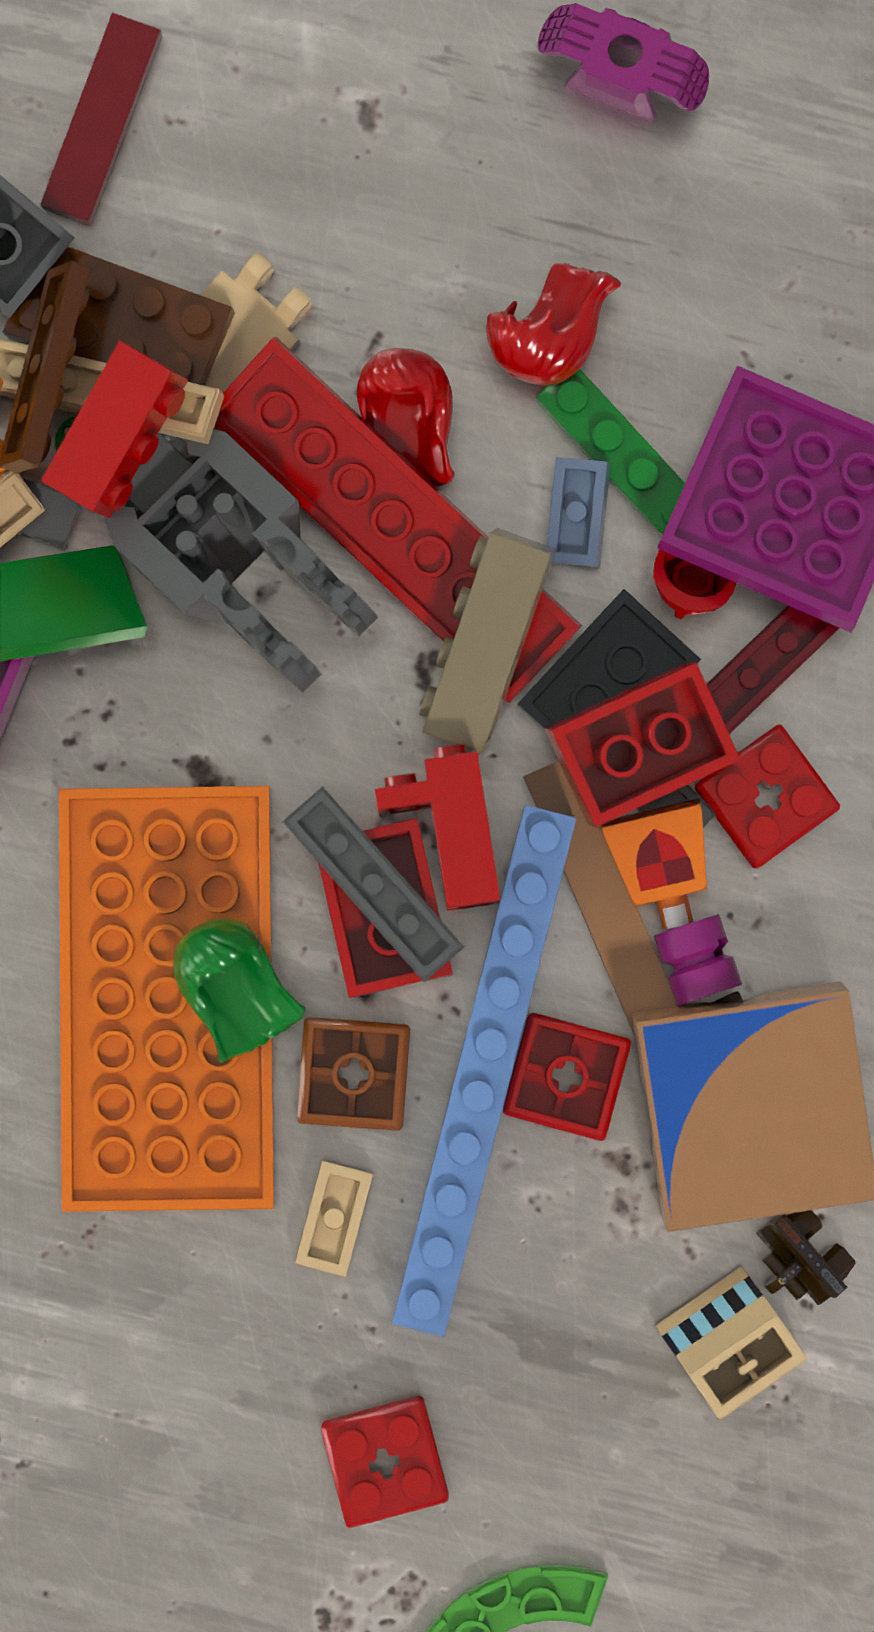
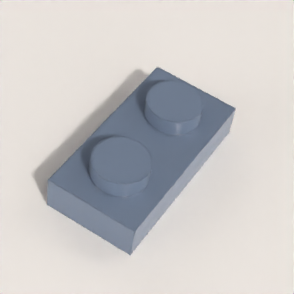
[547,457,611,568]

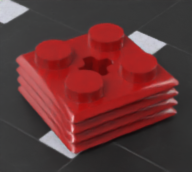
[695,724,840,869]
[503,1013,631,1141]
[321,1396,449,1528]

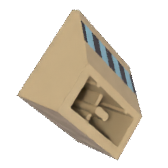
[655,1266,808,1420]

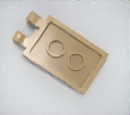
[200,251,313,430]

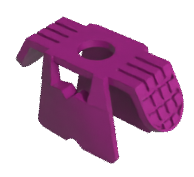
[537,3,709,121]

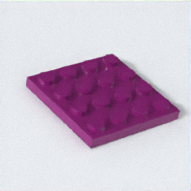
[657,366,874,633]

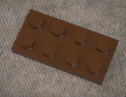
[3,247,235,386]

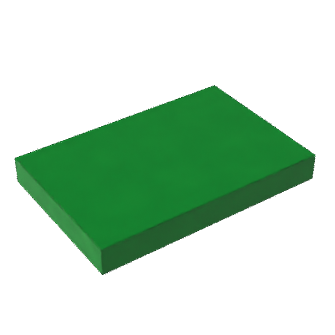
[0,545,147,662]

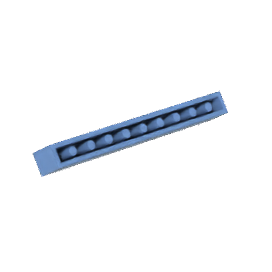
[392,805,577,1337]

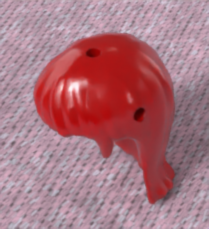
[486,263,621,386]
[357,348,455,486]

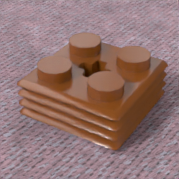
[297,1017,410,1131]

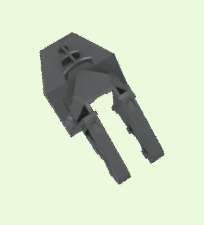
[104,429,378,693]

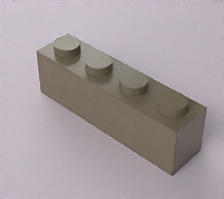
[419,528,557,754]

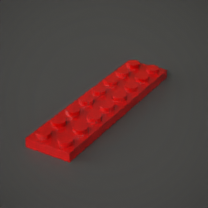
[215,337,582,703]

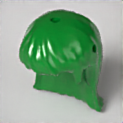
[173,919,306,1062]

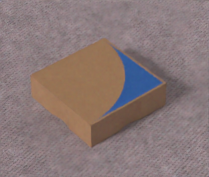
[632,981,874,1232]

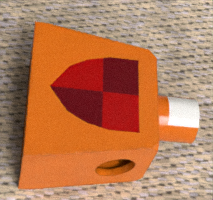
[602,798,707,929]

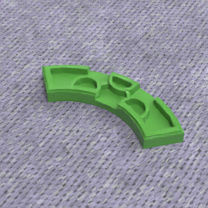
[426,1564,608,1632]

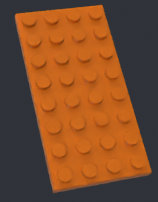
[59,786,275,1212]

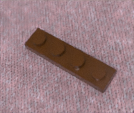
[0,261,90,474]

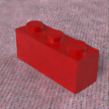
[41,341,188,518]

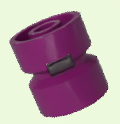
[654,914,742,1006]

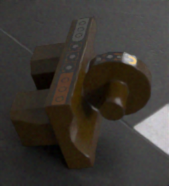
[756,1210,856,1305]

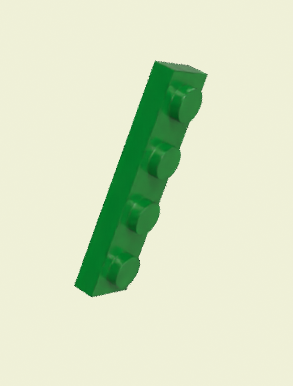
[535,369,685,538]

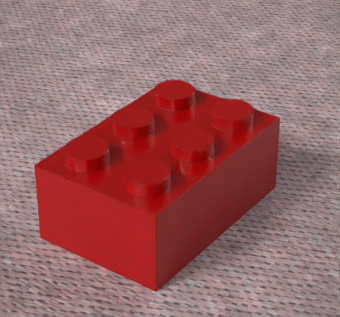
[544,662,741,827]
[318,818,453,999]

